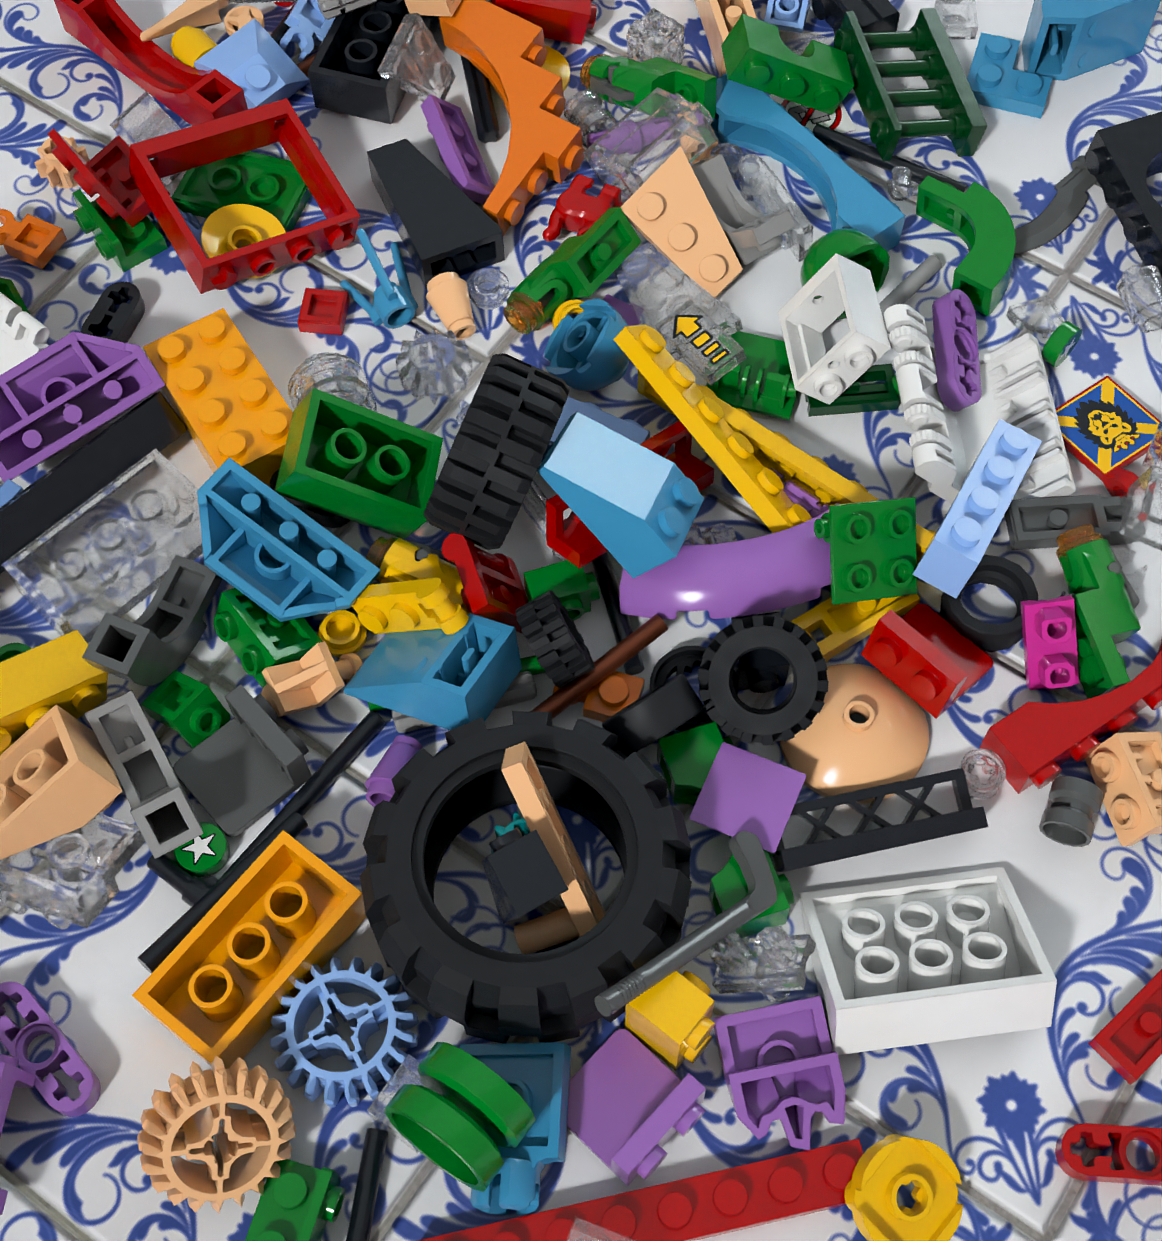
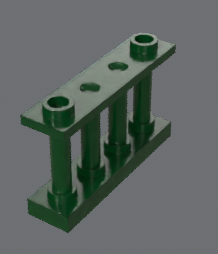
[834,8,988,161]

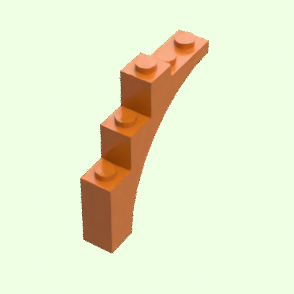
[439,0,585,236]

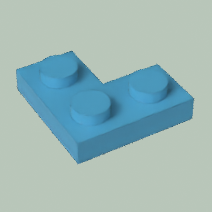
[967,32,1052,119]

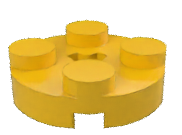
[844,1134,963,1241]

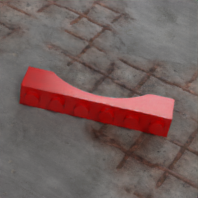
[54,0,248,126]
[979,639,1162,794]

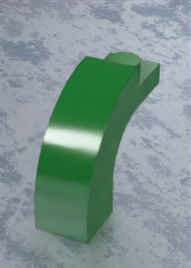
[916,175,1016,317]

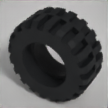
[423,353,570,550]

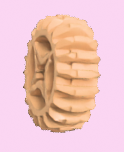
[137,1056,296,1213]

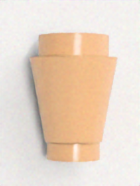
[426,272,476,340]

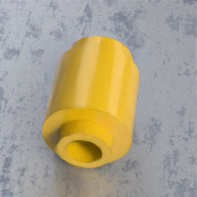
[171,26,217,69]

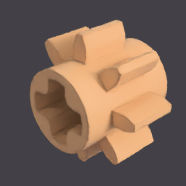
[34,136,90,188]

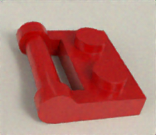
[441,533,529,634]

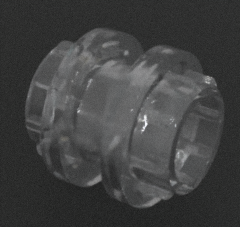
[288,352,377,412]

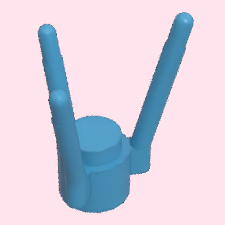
[340,228,418,329]

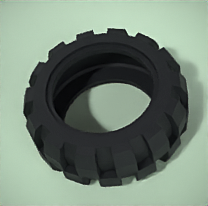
[360,711,692,1043]

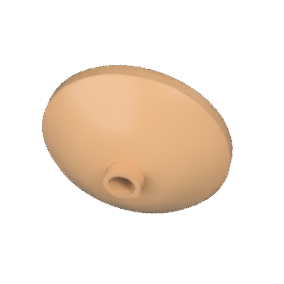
[779,663,929,804]

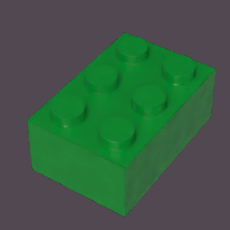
[275,388,443,540]

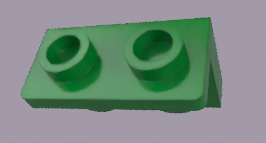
[72,189,168,273]
[213,588,323,688]
[245,1159,345,1241]

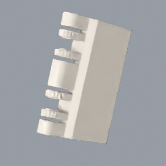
[883,304,1076,504]

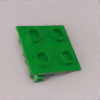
[706,328,798,420]
[814,497,917,605]

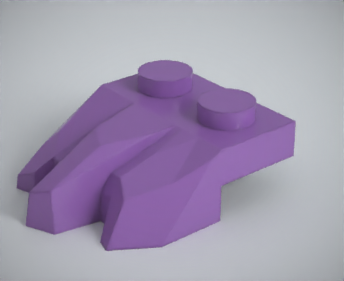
[712,996,846,1151]

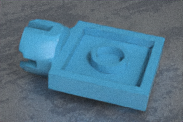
[460,1042,571,1215]

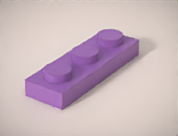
[420,94,495,205]

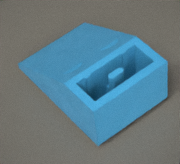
[1022,0,1161,81]
[344,614,522,730]

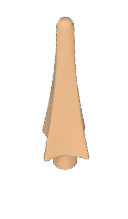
[140,0,229,42]

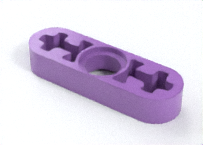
[932,289,981,412]
[0,982,101,1117]

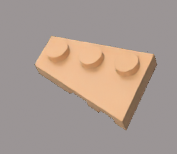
[620,146,743,303]

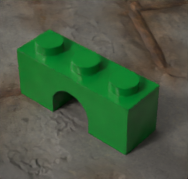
[721,14,854,115]

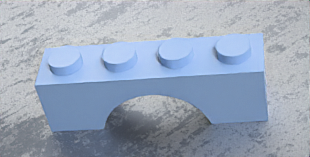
[912,419,1042,598]

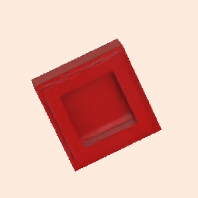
[297,288,350,335]

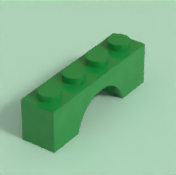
[657,722,794,943]

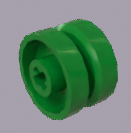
[384,1042,536,1192]

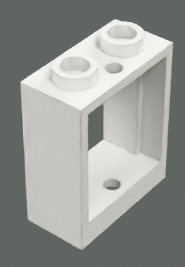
[778,253,891,405]

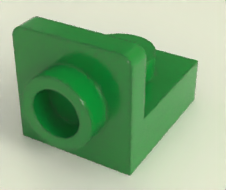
[140,670,231,749]

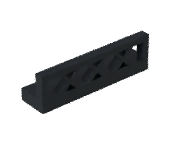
[773,768,988,872]

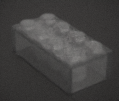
[2,449,203,643]

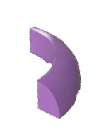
[619,503,839,620]

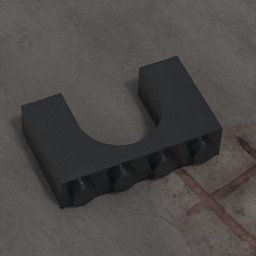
[1084,112,1162,293]

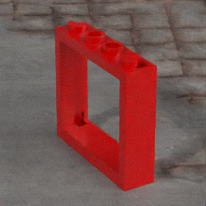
[129,98,360,294]

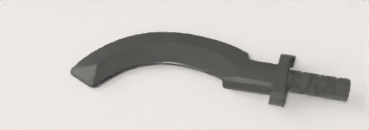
[968,155,1101,254]

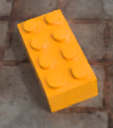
[143,308,293,487]
[132,830,366,1069]

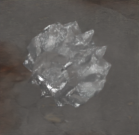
[396,326,473,405]

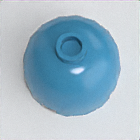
[544,298,630,392]

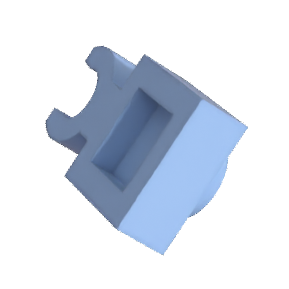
[280,0,335,62]

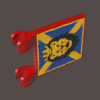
[1056,376,1162,499]

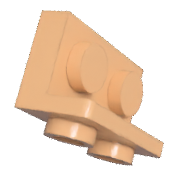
[1085,731,1162,846]

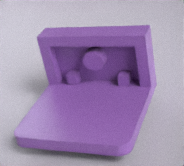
[567,1029,706,1186]

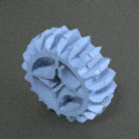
[270,956,419,1108]

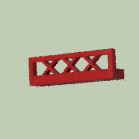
[546,420,714,569]

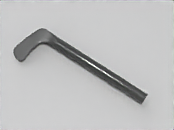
[594,831,777,1017]

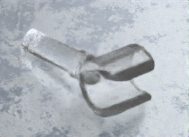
[887,166,920,201]

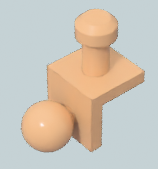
[260,641,363,717]

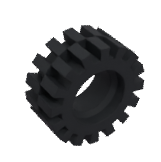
[515,590,595,688]

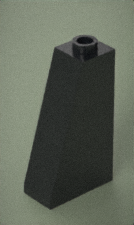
[367,139,505,288]

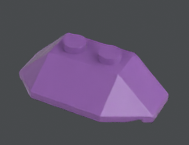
[0,331,166,483]

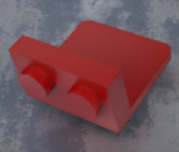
[47,128,170,228]
[860,604,993,719]

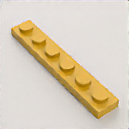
[613,324,812,533]

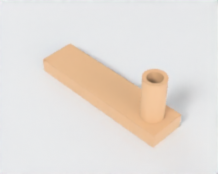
[501,742,606,954]

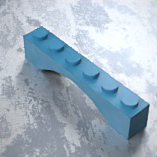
[696,73,906,252]

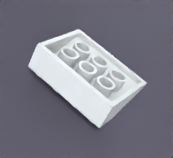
[800,867,1057,1055]

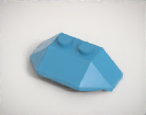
[197,458,381,622]

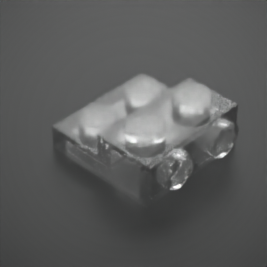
[0,813,146,929]

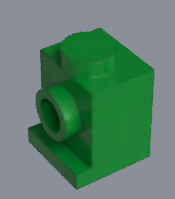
[523,560,600,621]

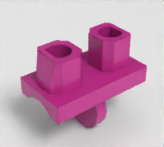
[1020,595,1079,690]

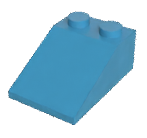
[537,412,704,578]

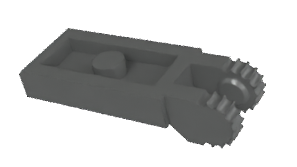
[1004,494,1144,550]

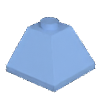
[194,18,309,109]

